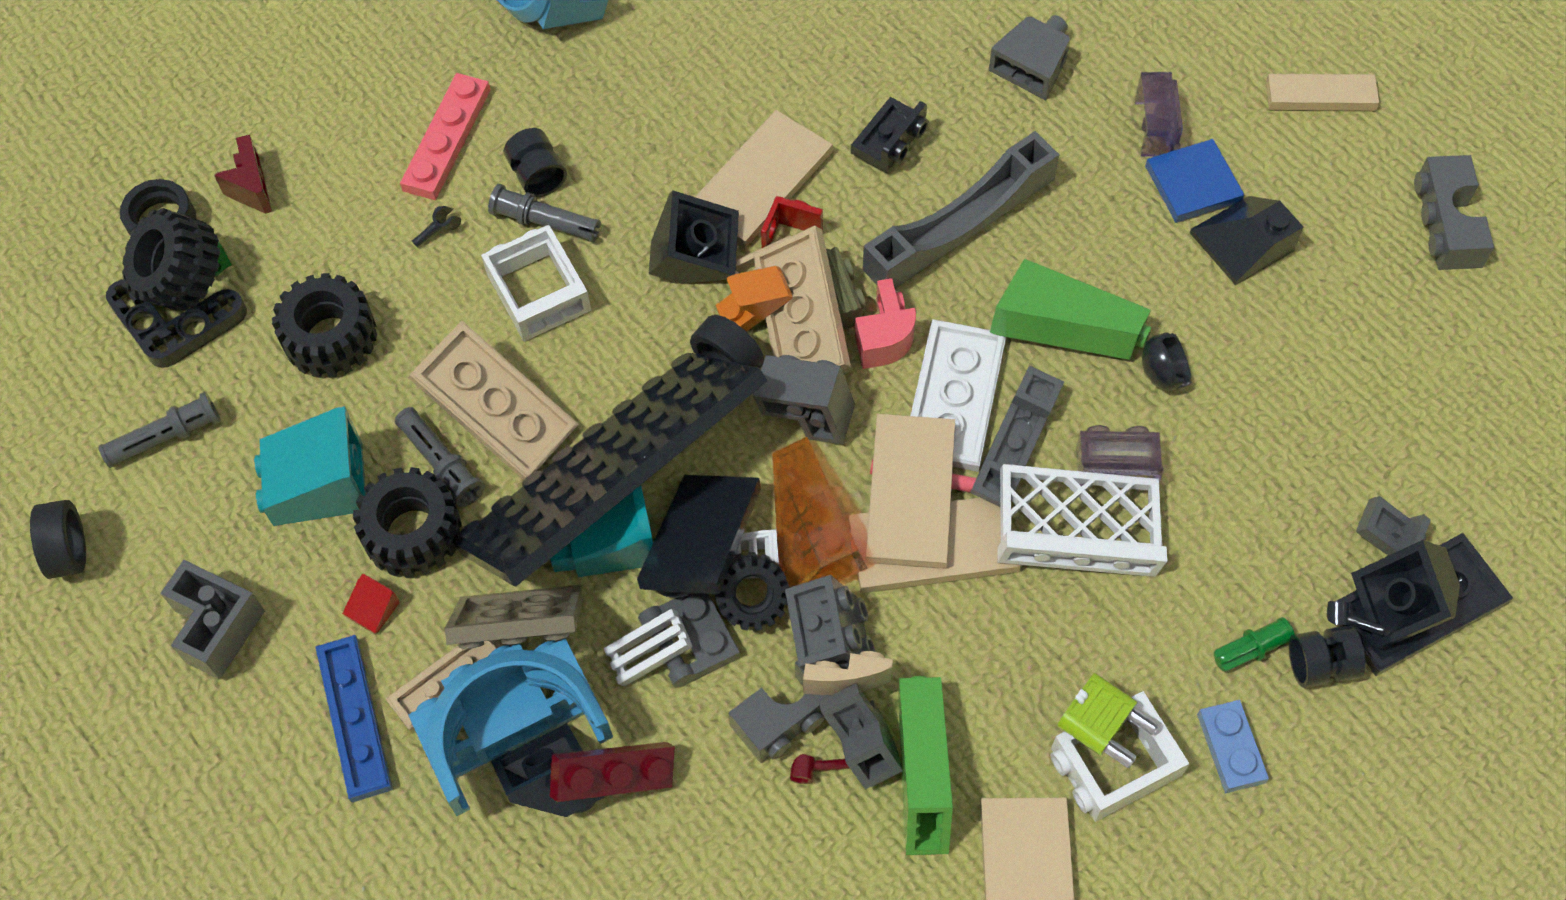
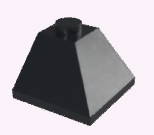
[649,190,739,284]
[1190,196,1304,285]
[1351,540,1460,649]
[491,723,605,817]

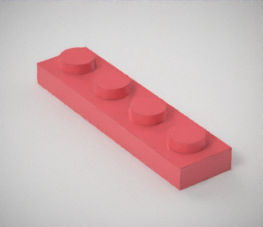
[400,73,491,201]

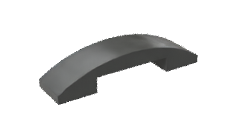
[970,365,1064,507]

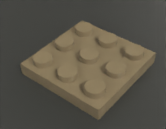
[445,585,583,649]

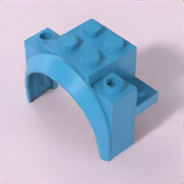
[408,638,613,816]

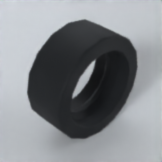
[120,179,196,237]
[690,314,765,368]
[30,500,87,579]

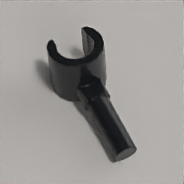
[412,206,461,248]
[1327,601,1386,636]

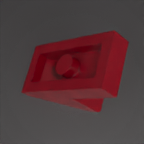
[214,134,272,214]

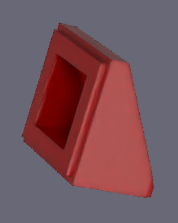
[342,574,400,635]

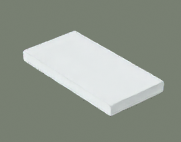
[910,319,1006,472]

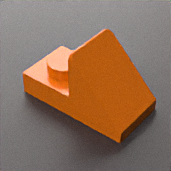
[715,266,793,332]

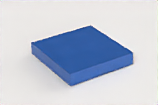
[1145,139,1244,223]

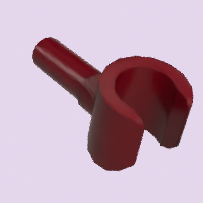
[790,754,850,784]

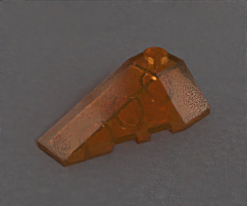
[772,437,868,587]

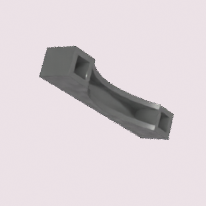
[863,131,1060,288]

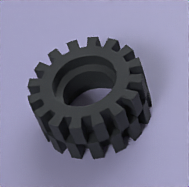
[715,552,790,631]

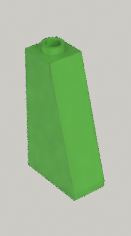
[990,259,1152,360]
[898,676,953,855]

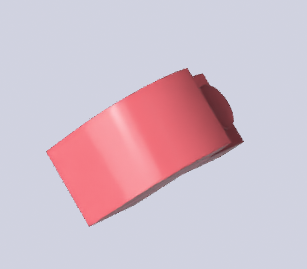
[855,278,916,369]

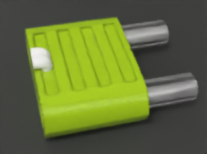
[1057,673,1159,768]

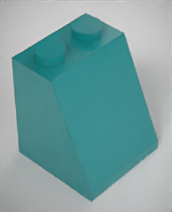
[254,406,366,526]

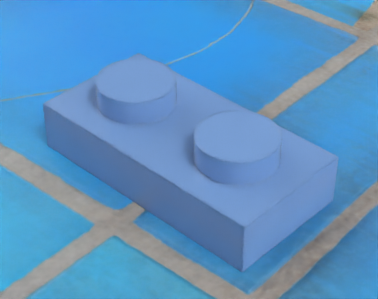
[1197,700,1269,794]

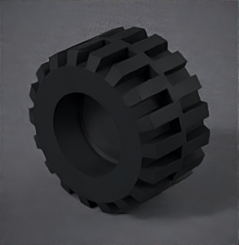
[122,208,220,311]
[272,273,377,378]
[353,467,462,578]

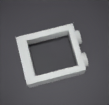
[481,225,591,342]
[1050,691,1189,822]

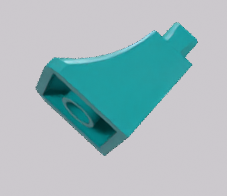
[551,485,653,578]

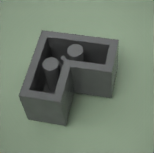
[753,355,855,445]
[160,560,265,680]

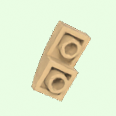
[803,651,893,695]

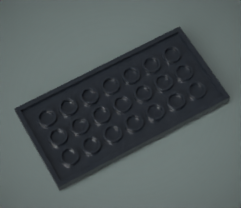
[453,353,768,587]

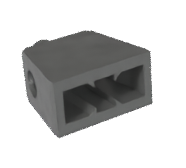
[989,15,1071,101]

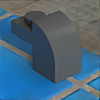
[819,683,903,790]

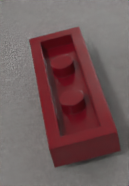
[550,742,675,802]

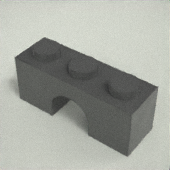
[1414,155,1494,270]
[728,660,849,763]

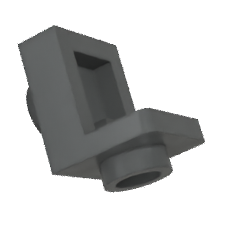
[1356,496,1431,556]

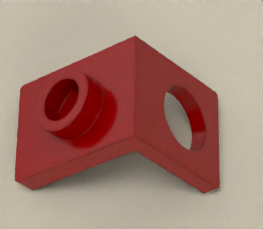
[761,196,823,248]

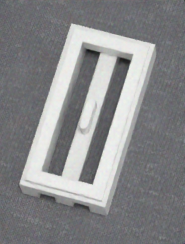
[604,609,693,686]

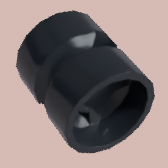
[503,128,567,197]
[1289,625,1366,688]

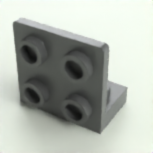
[785,575,876,670]

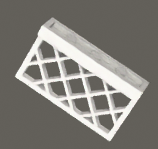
[997,464,1167,577]

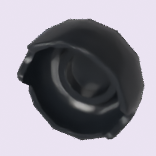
[1142,332,1192,391]

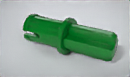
[1213,617,1295,672]

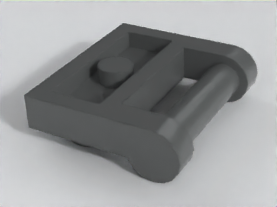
[638,593,740,688]

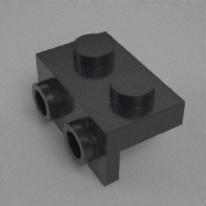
[851,97,929,173]

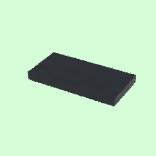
[637,474,761,594]
[1337,533,1513,676]

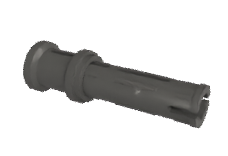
[488,183,601,242]
[98,391,221,468]
[394,407,485,507]

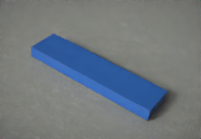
[315,635,393,803]

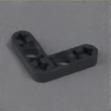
[106,279,247,368]

